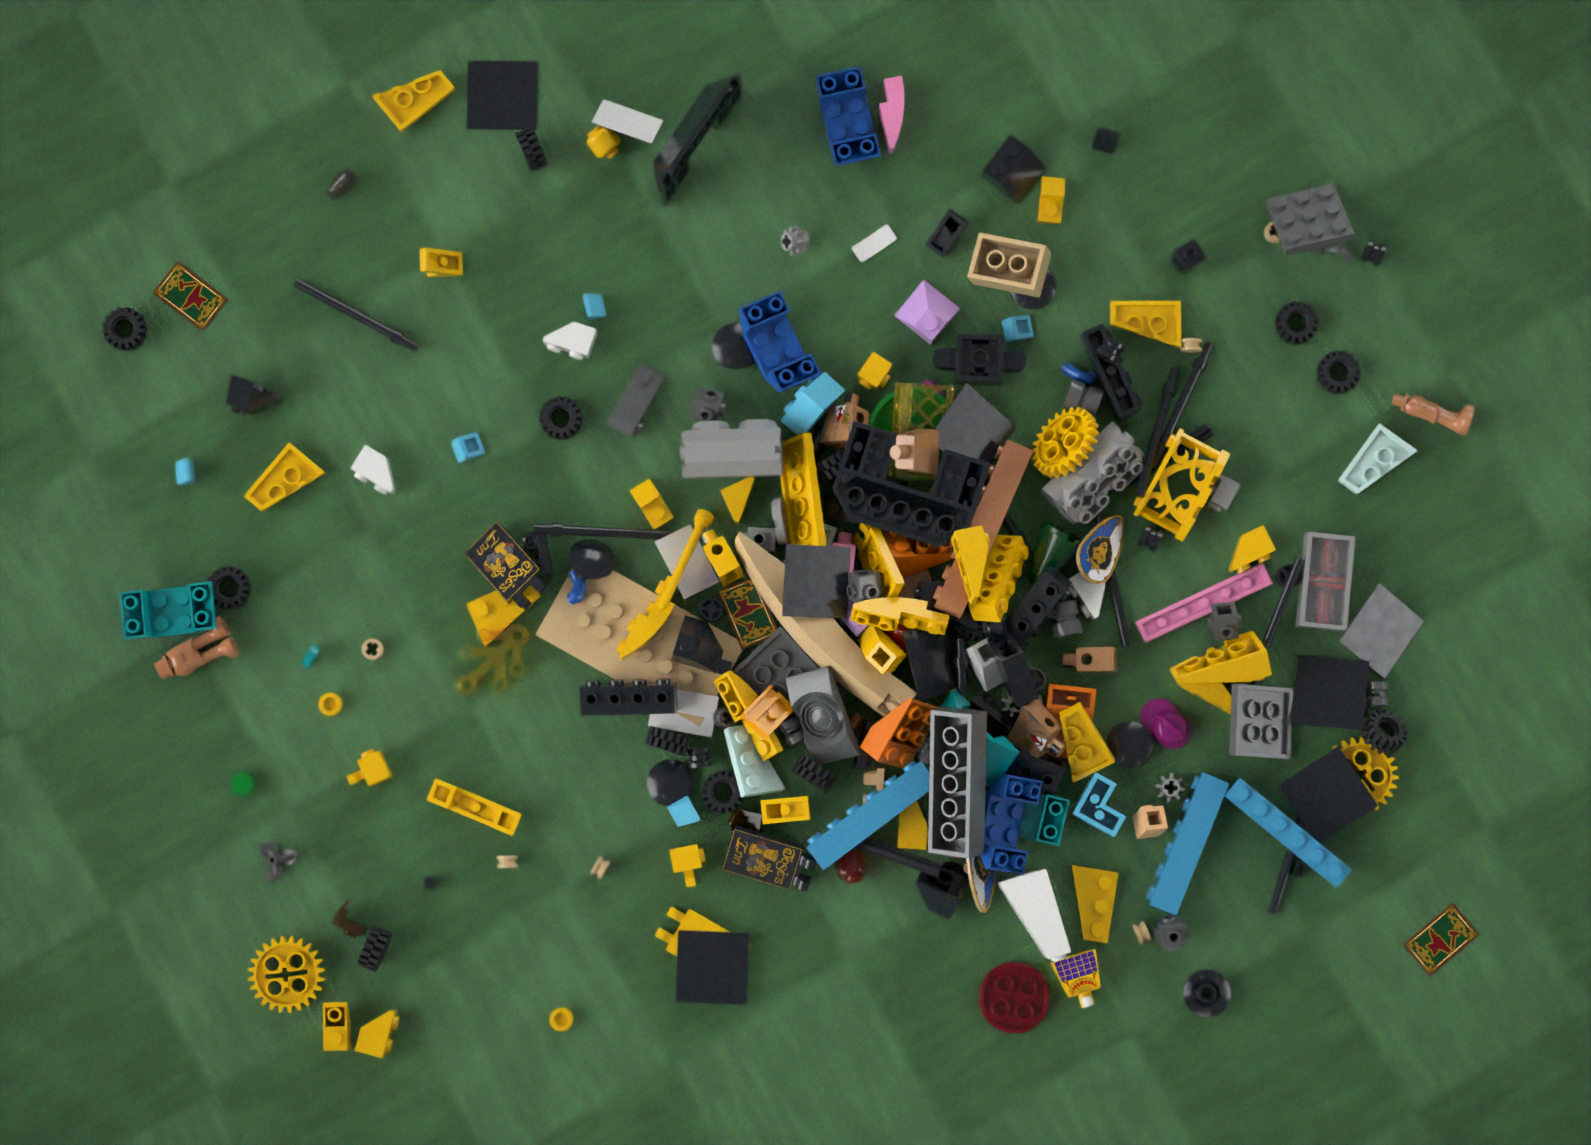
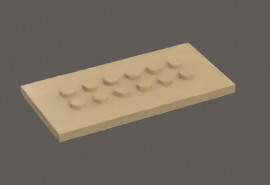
[535,569,743,726]

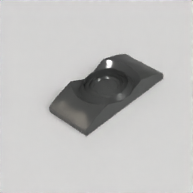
[786,665,861,765]

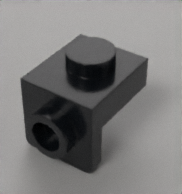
[1171,239,1206,275]

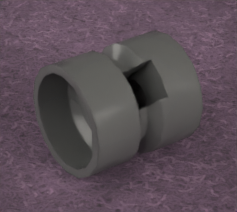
[1063,379,1104,417]
[1050,600,1083,639]

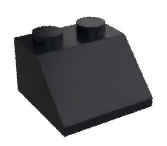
[981,134,1046,204]

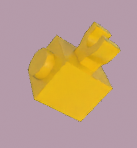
[346,749,393,787]
[669,844,706,887]

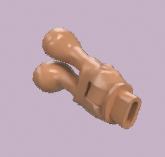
[1391,393,1475,436]
[154,616,239,680]

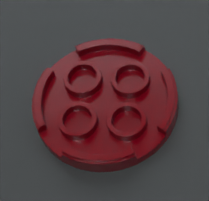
[978,962,1050,1034]

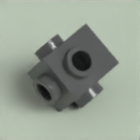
[689,387,726,421]
[847,569,883,603]
[1207,602,1242,641]
[1153,915,1189,951]

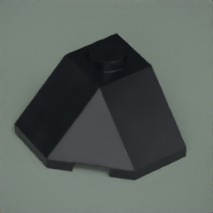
[226,374,284,416]
[671,615,723,674]
[915,861,969,920]

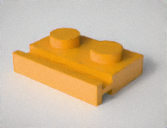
[740,685,794,740]

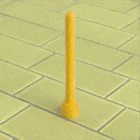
[658,509,714,609]

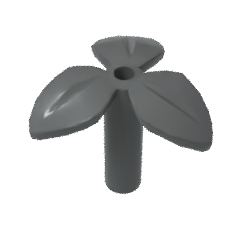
[1314,243,1354,263]
[259,842,300,883]

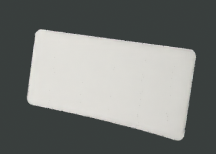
[851,224,897,262]

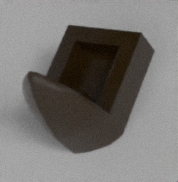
[728,808,764,833]
[331,899,367,938]

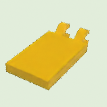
[853,523,905,598]
[654,906,751,956]

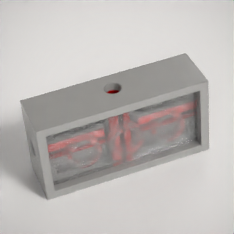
[1295,532,1355,633]

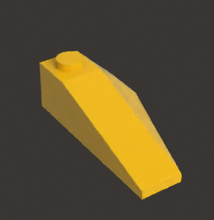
[1170,631,1272,683]

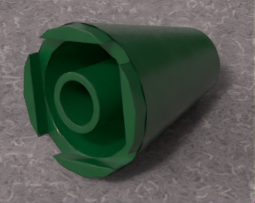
[1027,520,1082,585]

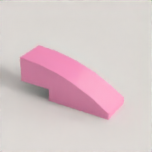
[879,75,904,153]

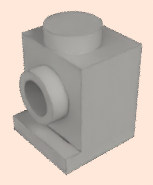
[1207,474,1240,513]
[743,527,776,554]

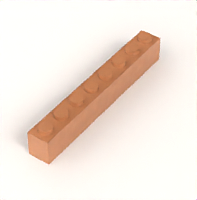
[933,439,1033,619]

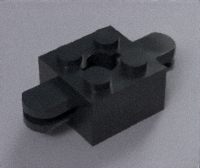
[932,334,1026,386]

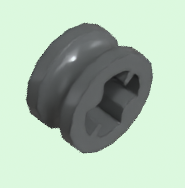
[713,707,736,728]

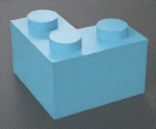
[780,372,845,435]
[1071,772,1126,837]

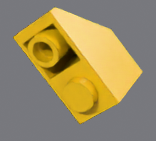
[1228,525,1276,574]
[858,625,907,674]
[323,1002,351,1051]
[354,1009,400,1058]

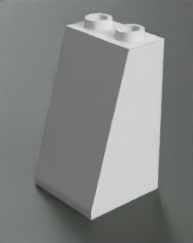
[997,868,1071,962]

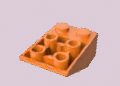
[880,529,954,577]
[1045,684,1096,759]
[860,698,940,769]

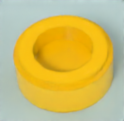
[318,693,343,716]
[549,1007,574,1032]

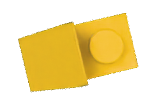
[1037,176,1065,225]
[420,247,463,277]
[629,479,674,530]
[761,796,811,824]

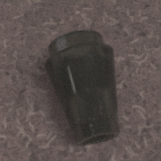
[325,166,360,201]

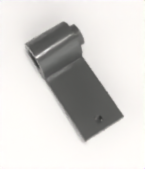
[607,364,665,438]

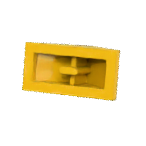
[720,477,755,524]

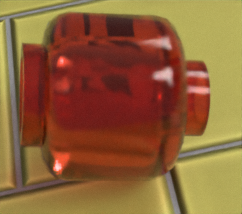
[834,848,868,884]

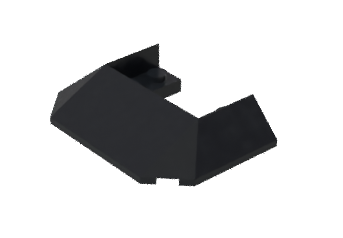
[653,74,743,206]
[833,421,990,547]

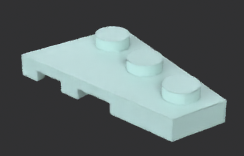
[1337,423,1418,495]
[723,725,786,798]

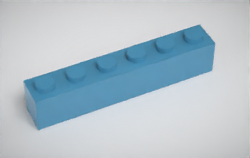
[806,761,929,870]
[1146,772,1229,916]
[1225,778,1352,888]

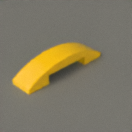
[426,778,522,836]

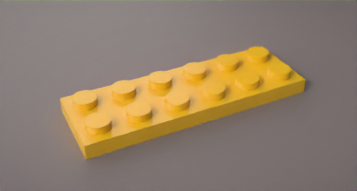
[780,433,827,546]

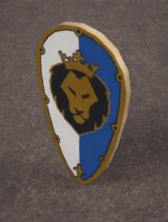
[1076,515,1124,584]
[963,855,996,913]

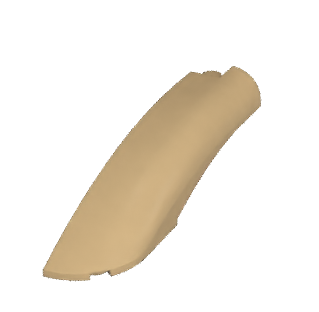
[735,532,917,717]

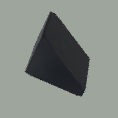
[1092,127,1120,154]

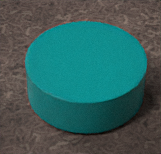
[301,644,320,668]

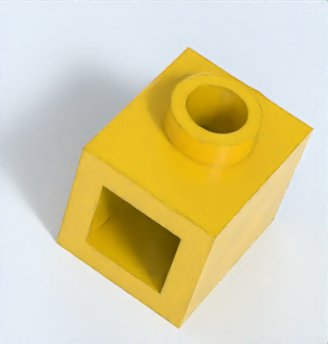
[857,352,893,391]

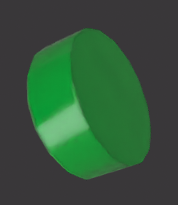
[230,772,255,796]

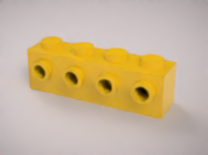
[968,535,1029,622]

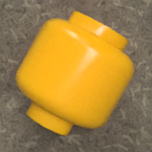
[586,125,621,159]

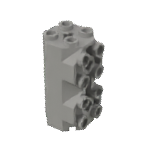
[680,419,783,479]
[1041,422,1145,524]

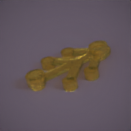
[457,624,529,695]

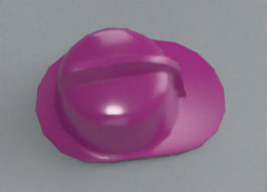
[1140,698,1192,749]

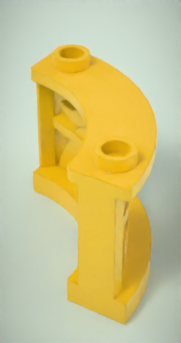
[1133,428,1230,542]

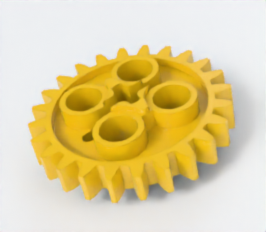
[1031,407,1099,478]
[1332,737,1399,813]
[247,936,326,1013]

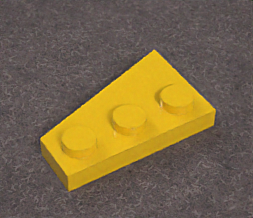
[371,70,456,133]
[1110,301,1181,348]
[244,443,326,512]
[466,585,541,647]
[1059,702,1115,783]
[1071,865,1118,943]

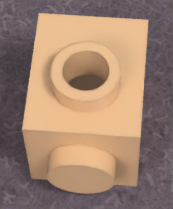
[1132,805,1168,839]

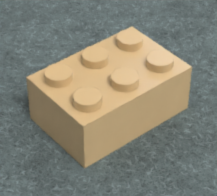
[967,233,1052,298]

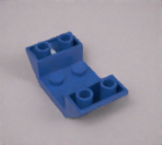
[815,66,881,167]
[738,291,821,393]
[980,774,1043,875]

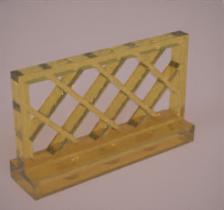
[889,382,954,480]

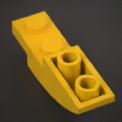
[616,575,675,662]
[850,597,950,635]
[714,670,783,762]

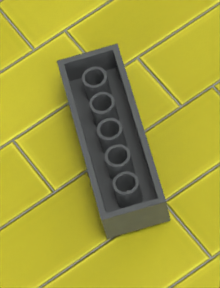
[928,707,987,858]

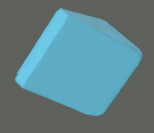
[583,293,606,321]
[1002,315,1034,343]
[451,432,485,463]
[175,458,195,485]
[667,795,701,827]

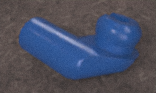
[1062,362,1097,386]
[567,570,587,605]

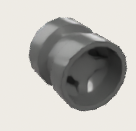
[1030,668,1046,691]
[1366,682,1389,706]
[778,716,804,747]

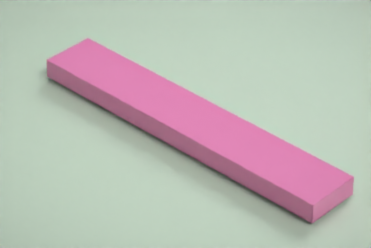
[1135,563,1273,643]

